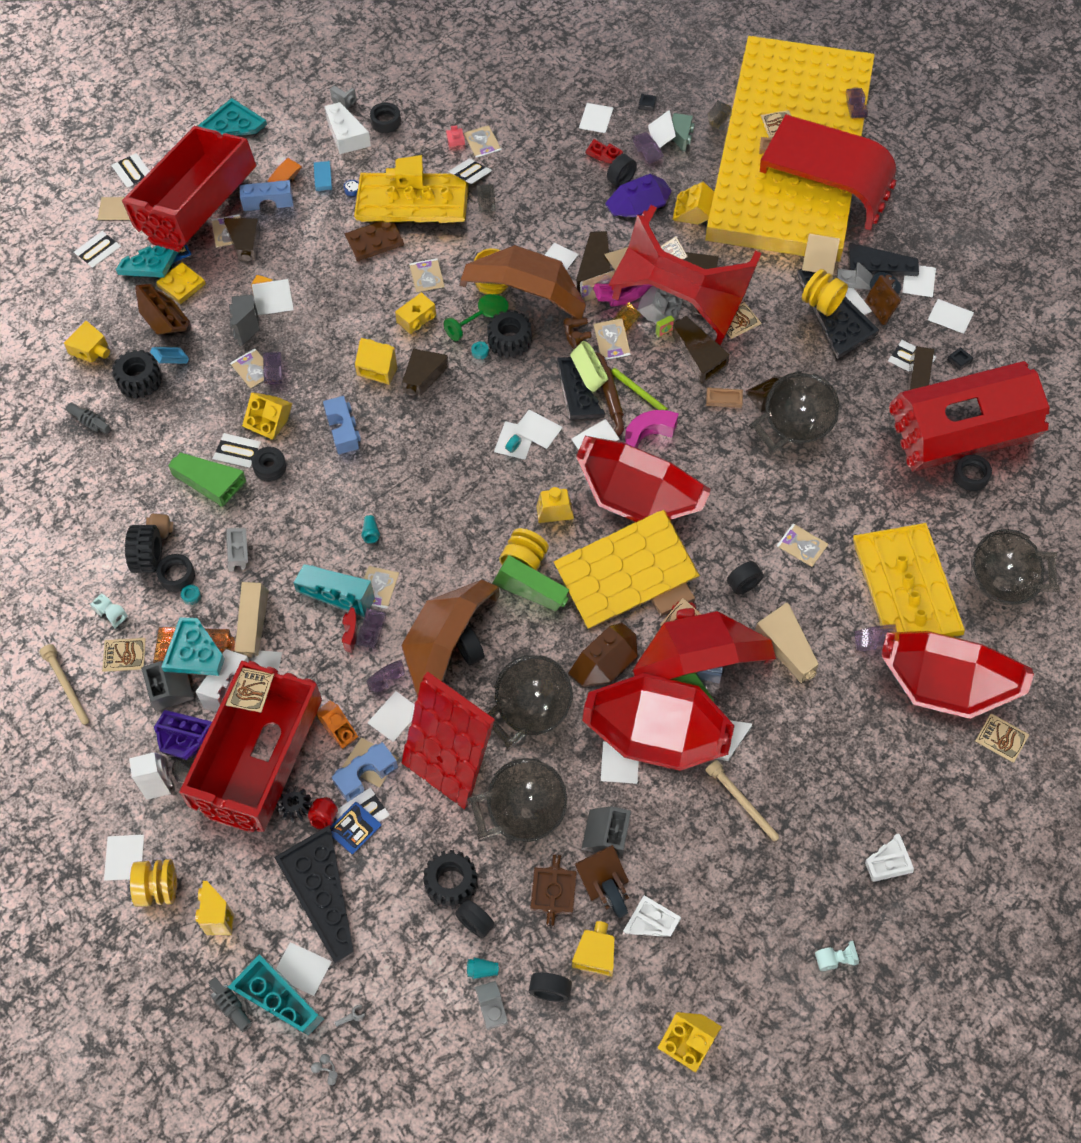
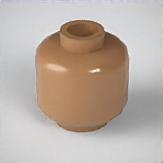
[146,513,173,539]

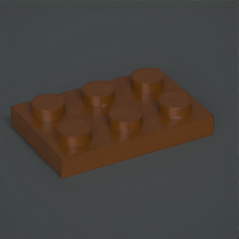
[344,221,404,262]

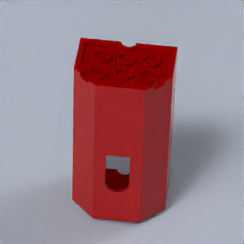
[122,126,257,252]
[889,361,1050,472]
[179,660,322,833]

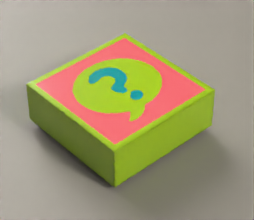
[655,316,675,337]

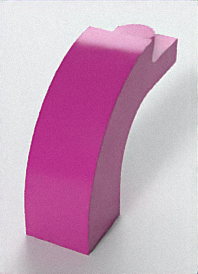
[593,284,652,306]
[625,410,679,448]

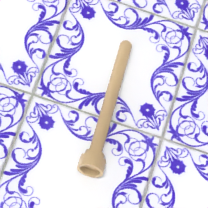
[39,644,89,725]
[705,760,779,841]

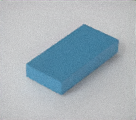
[313,161,332,191]
[150,347,189,364]

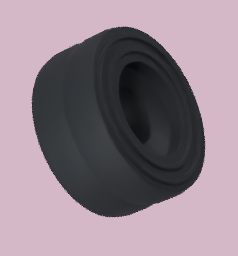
[252,447,286,482]
[727,561,764,595]
[455,900,495,938]

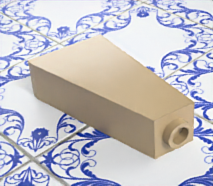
[235,582,269,658]
[755,603,819,683]

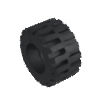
[487,310,532,359]
[112,349,162,398]
[125,525,162,573]
[423,850,478,909]

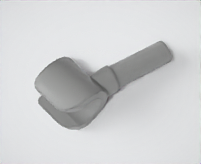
[335,1005,365,1027]

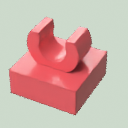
[446,125,465,147]

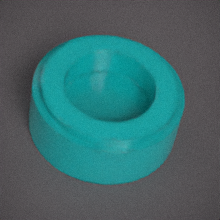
[471,341,489,359]
[505,434,522,453]
[181,585,201,605]

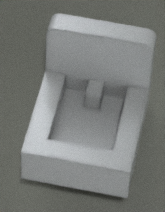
[330,85,357,109]

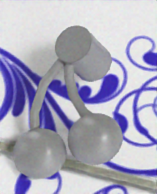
[311,1054,338,1085]

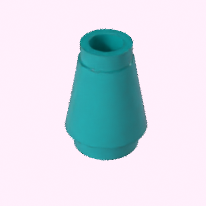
[361,515,380,544]
[467,957,499,979]

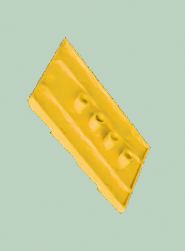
[354,173,469,223]
[553,510,700,629]
[853,523,965,638]

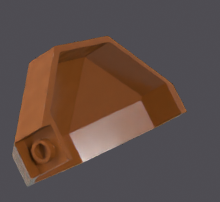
[459,245,586,319]
[401,580,500,699]

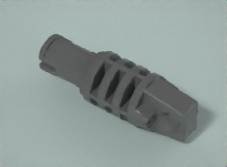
[66,402,111,435]
[208,977,252,1032]

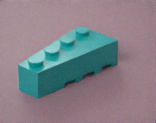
[293,564,375,618]
[228,954,324,1035]

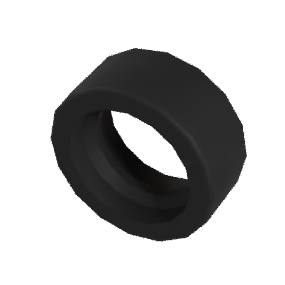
[370,102,401,133]
[607,154,637,188]
[954,454,992,491]
[156,554,195,592]
[456,626,485,666]
[528,972,572,1002]

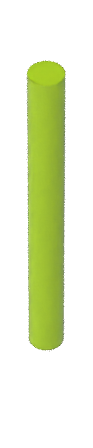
[611,368,668,411]

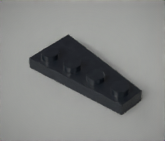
[848,243,919,276]
[556,357,605,420]

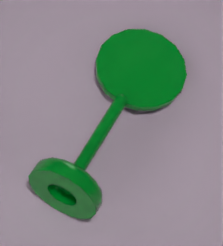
[443,294,509,341]

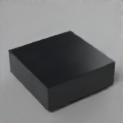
[638,94,657,112]
[947,347,973,371]

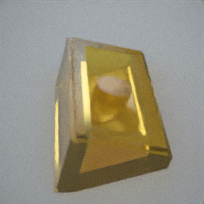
[611,302,641,332]

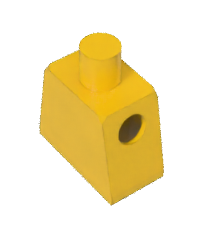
[386,155,423,189]
[64,321,110,362]
[536,487,574,523]
[572,921,615,977]

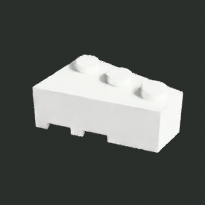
[324,102,371,154]
[196,649,249,713]
[129,752,173,800]

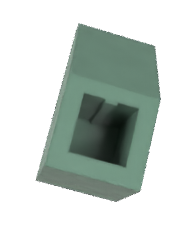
[672,113,695,151]

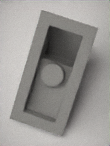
[837,262,872,290]
[475,981,508,1030]

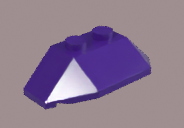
[605,174,672,217]
[154,710,212,760]

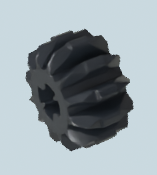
[277,786,312,823]

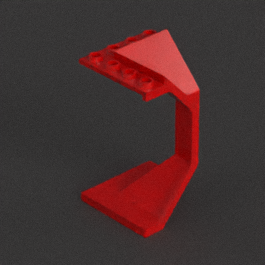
[608,205,762,346]

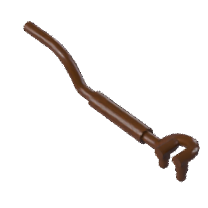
[564,318,624,437]

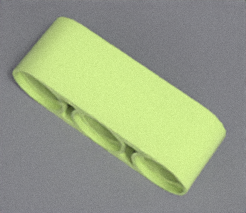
[570,341,608,392]

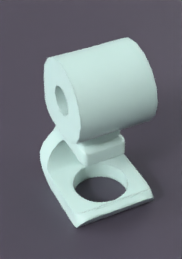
[90,593,128,628]
[815,941,859,971]

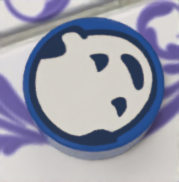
[344,180,359,196]

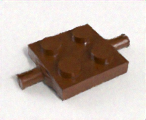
[530,854,577,927]

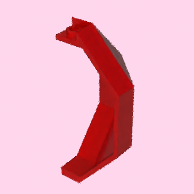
[576,435,710,522]
[631,611,776,680]
[882,631,1034,719]
[582,673,735,771]

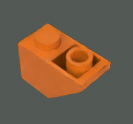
[316,700,359,749]

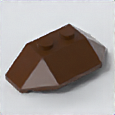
[135,284,190,335]
[568,622,638,687]

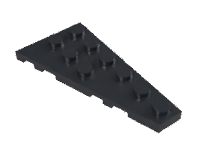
[797,268,879,359]
[274,825,354,965]

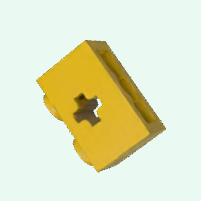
[395,292,436,334]

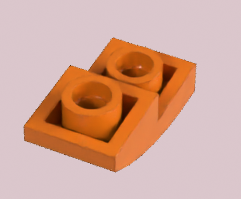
[267,158,302,182]

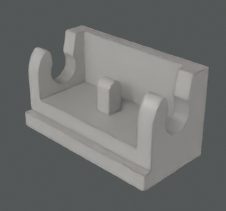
[226,528,248,572]

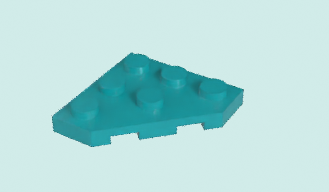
[198,98,267,136]
[116,245,178,278]
[161,617,225,676]

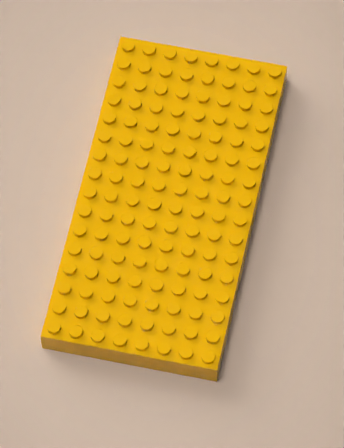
[705,36,875,262]

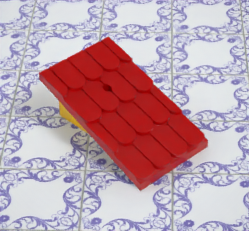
[401,672,495,810]

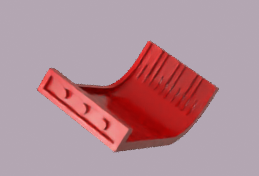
[760,114,897,230]

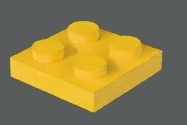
[156,262,206,304]

